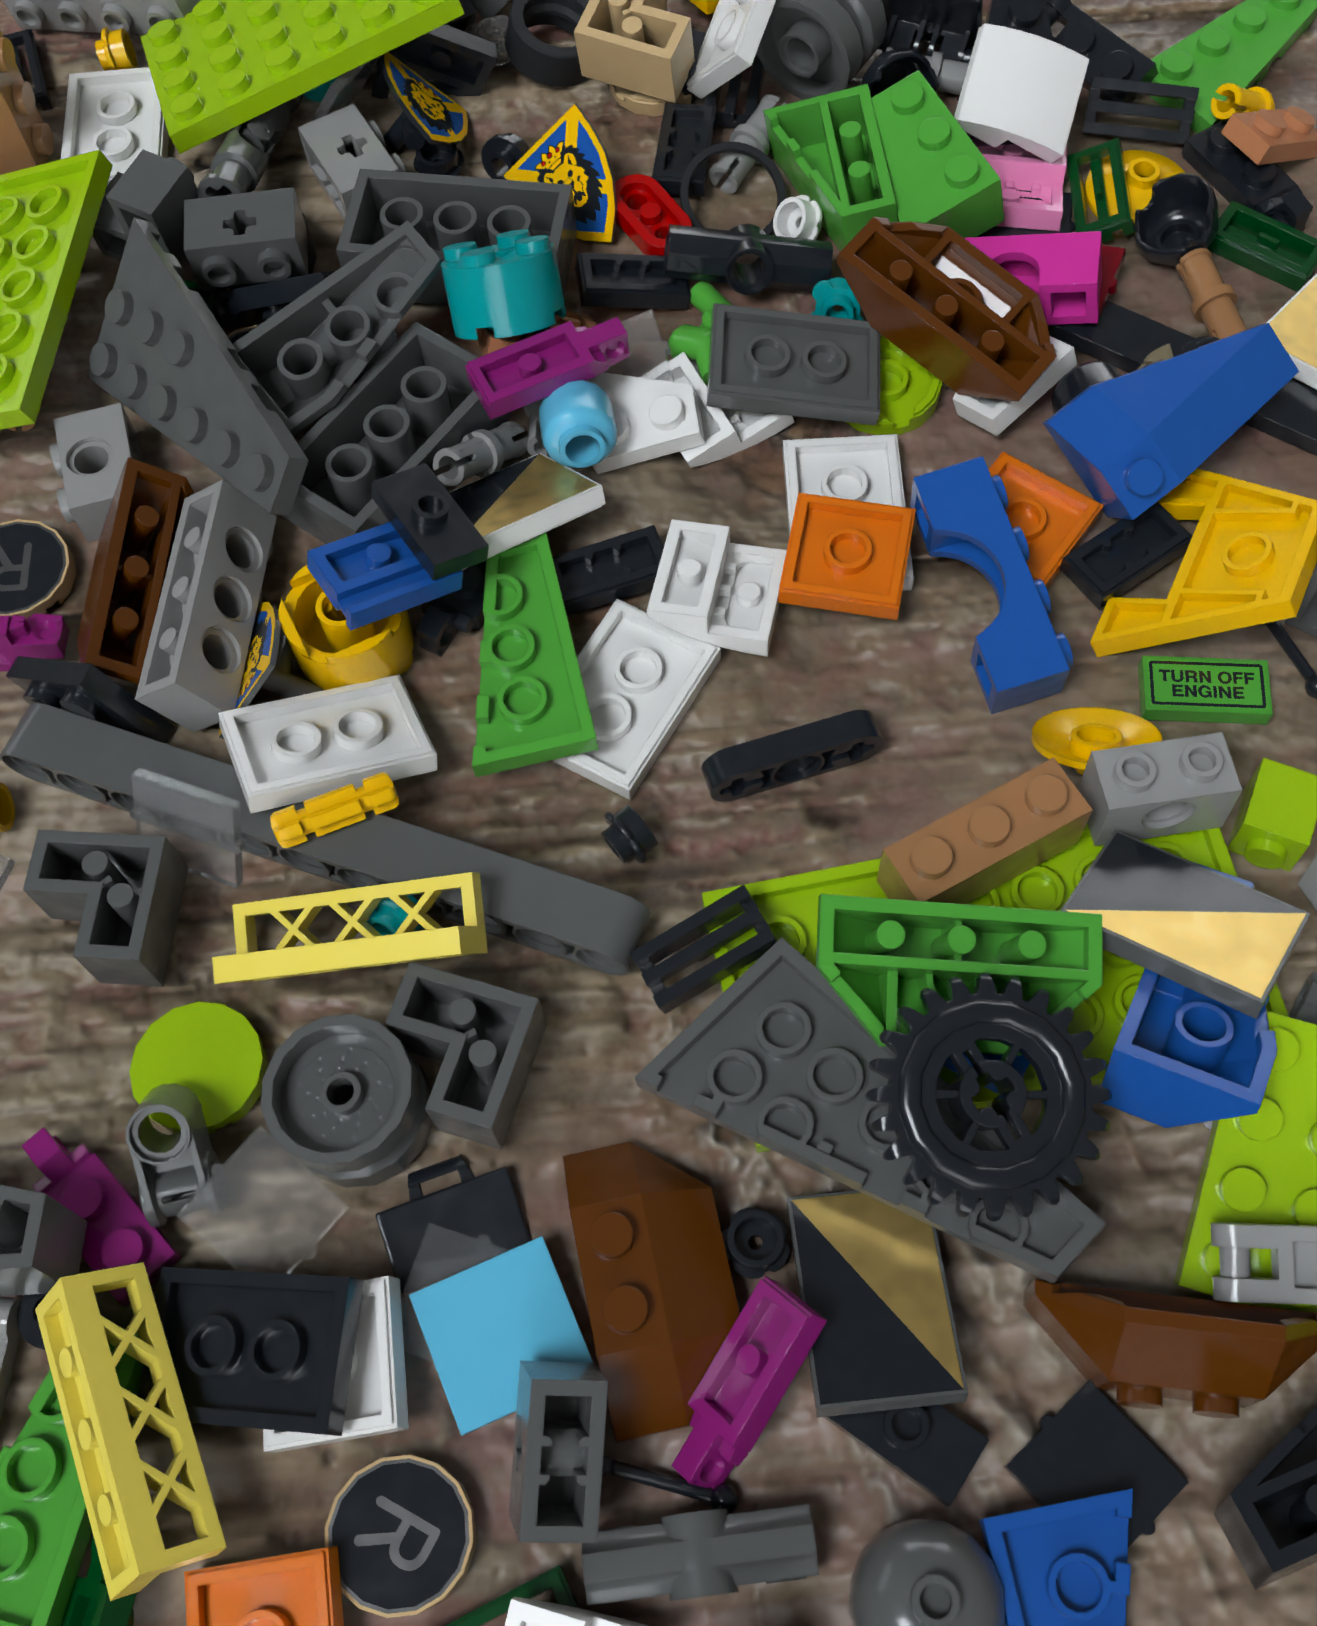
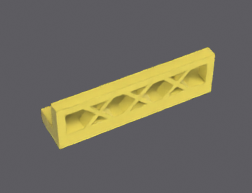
[212,872,488,984]
[35,1262,227,1601]

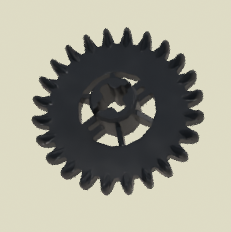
[865,973,1112,1222]

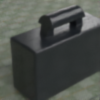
[375,1155,532,1294]

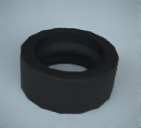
[505,0,589,87]

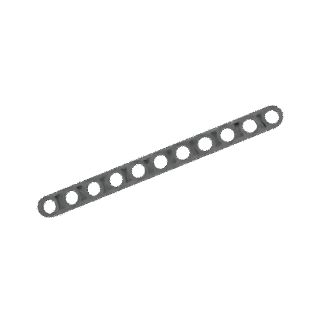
[0,702,651,976]

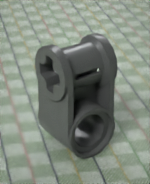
[125,1083,226,1228]

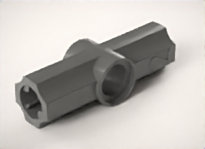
[581,1504,819,1605]

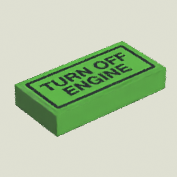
[1138,656,1273,725]

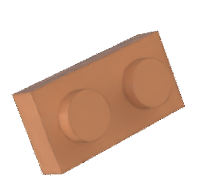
[1221,106,1317,165]

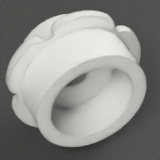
[773,195,823,240]

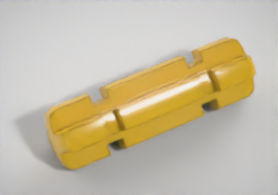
[270,772,399,848]

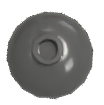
[849,1518,1005,1626]

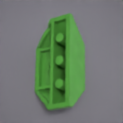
[816,894,1103,1056]

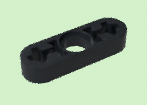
[701,710,884,802]

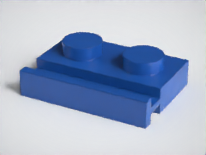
[307,522,463,631]

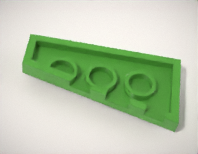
[1150,0,1317,134]
[472,532,598,777]
[0,1328,144,1626]

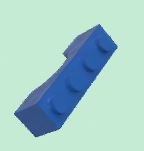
[910,456,1074,714]

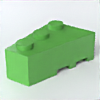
[871,70,1004,238]
[763,84,898,252]

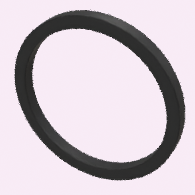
[680,142,786,235]

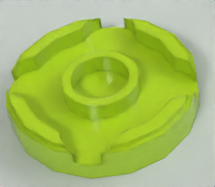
[846,336,942,435]
[129,1001,269,1134]

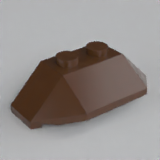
[836,216,1057,402]
[77,457,194,684]
[563,1142,740,1443]
[1023,1279,1317,1418]

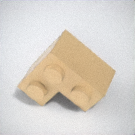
[574,0,695,103]

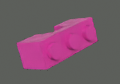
[965,231,1102,325]

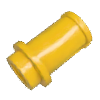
[1211,83,1275,120]

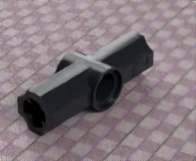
[663,224,833,295]

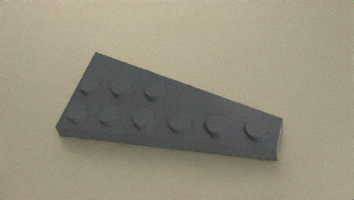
[87,217,309,516]
[635,937,1106,1284]

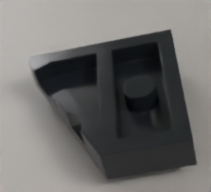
[371,24,498,99]
[6,656,175,744]

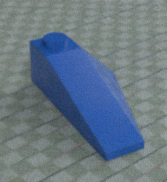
[1043,323,1299,520]
[1100,860,1277,1128]

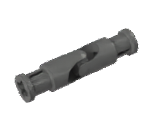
[197,94,302,198]

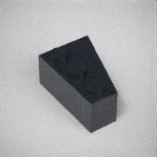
[1214,1406,1317,1590]

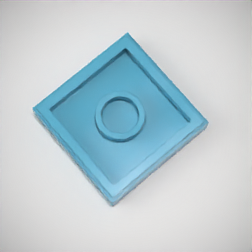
[409,1236,594,1436]

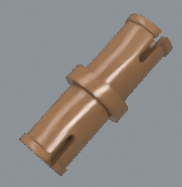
[1176,248,1247,339]

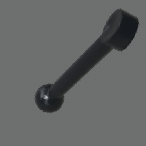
[1265,621,1317,699]
[602,1456,739,1514]

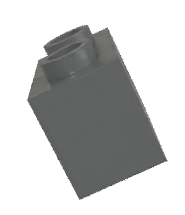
[184,187,308,289]
[509,1360,608,1543]

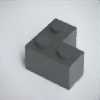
[93,149,199,282]
[23,829,189,987]
[385,961,547,1150]

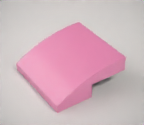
[976,144,1067,231]

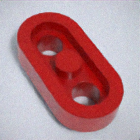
[615,174,692,256]

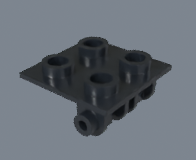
[878,0,983,63]

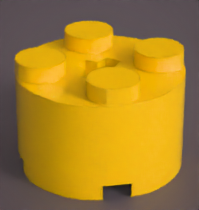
[278,565,414,690]

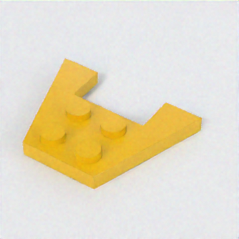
[1090,468,1317,658]

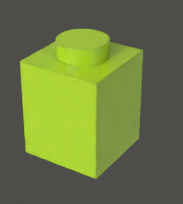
[1227,757,1317,872]

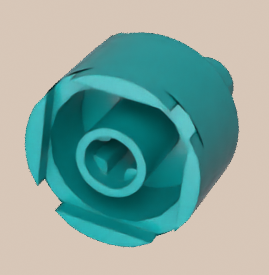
[441,229,567,340]

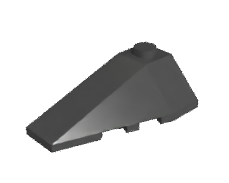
[232,221,441,436]

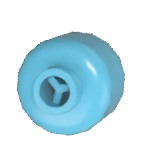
[539,380,617,468]

